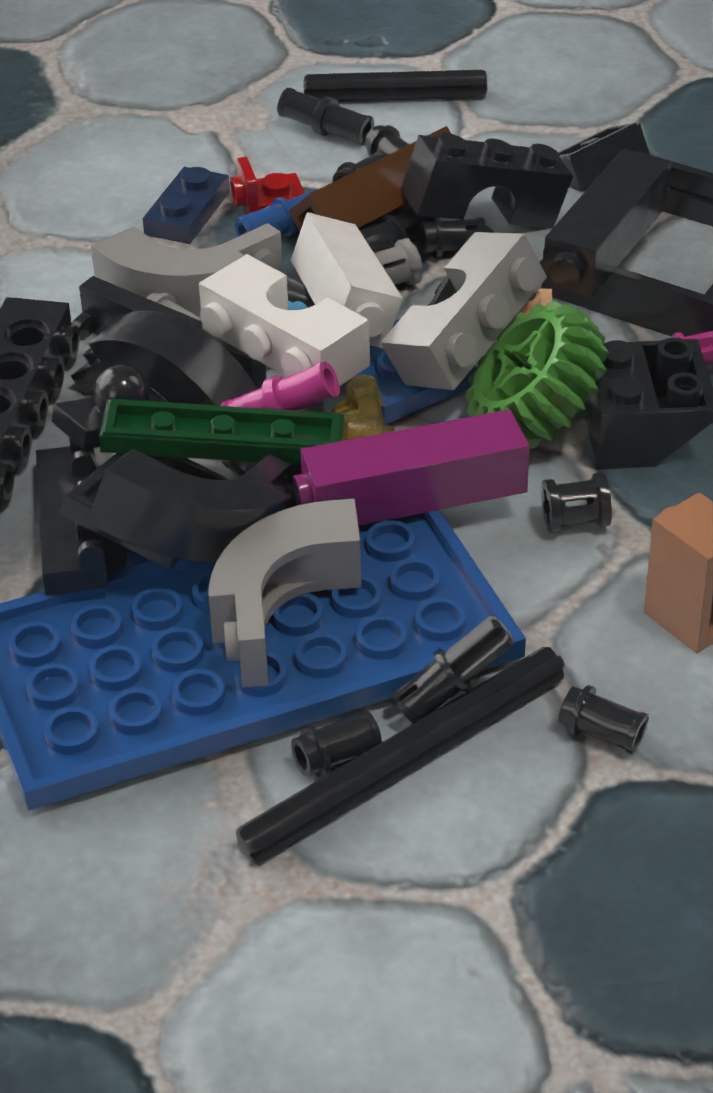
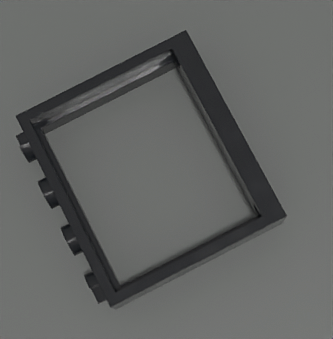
[539,151,713,337]

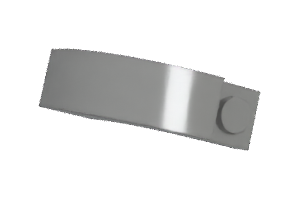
[91,223,283,317]
[209,499,361,688]

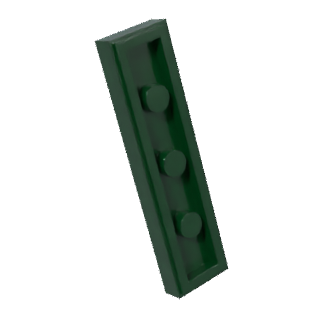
[99,399,344,465]

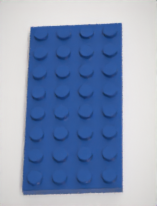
[0,510,526,811]

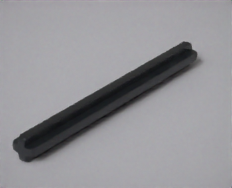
[236,647,565,864]

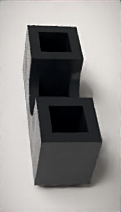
[401,133,574,228]

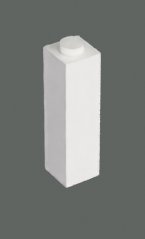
[291,212,403,348]

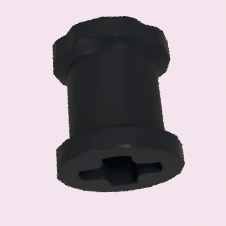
[541,473,612,534]

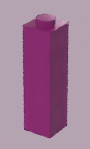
[293,409,530,526]

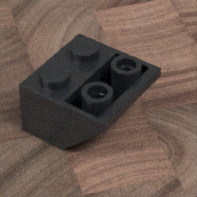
[584,338,713,470]

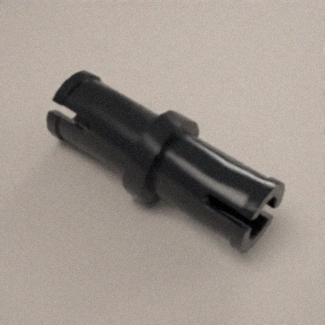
[277,87,374,146]

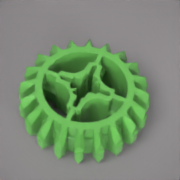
[464,300,609,449]

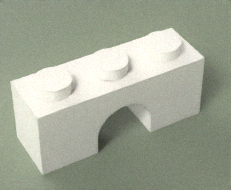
[199,254,370,386]

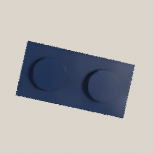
[142,166,230,244]

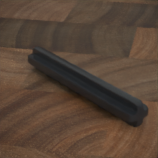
[303,70,488,102]

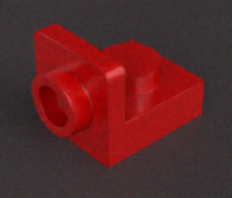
[230,156,305,214]

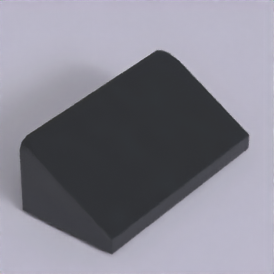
[558,123,650,191]

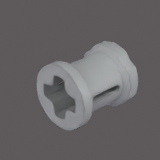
[374,238,422,286]

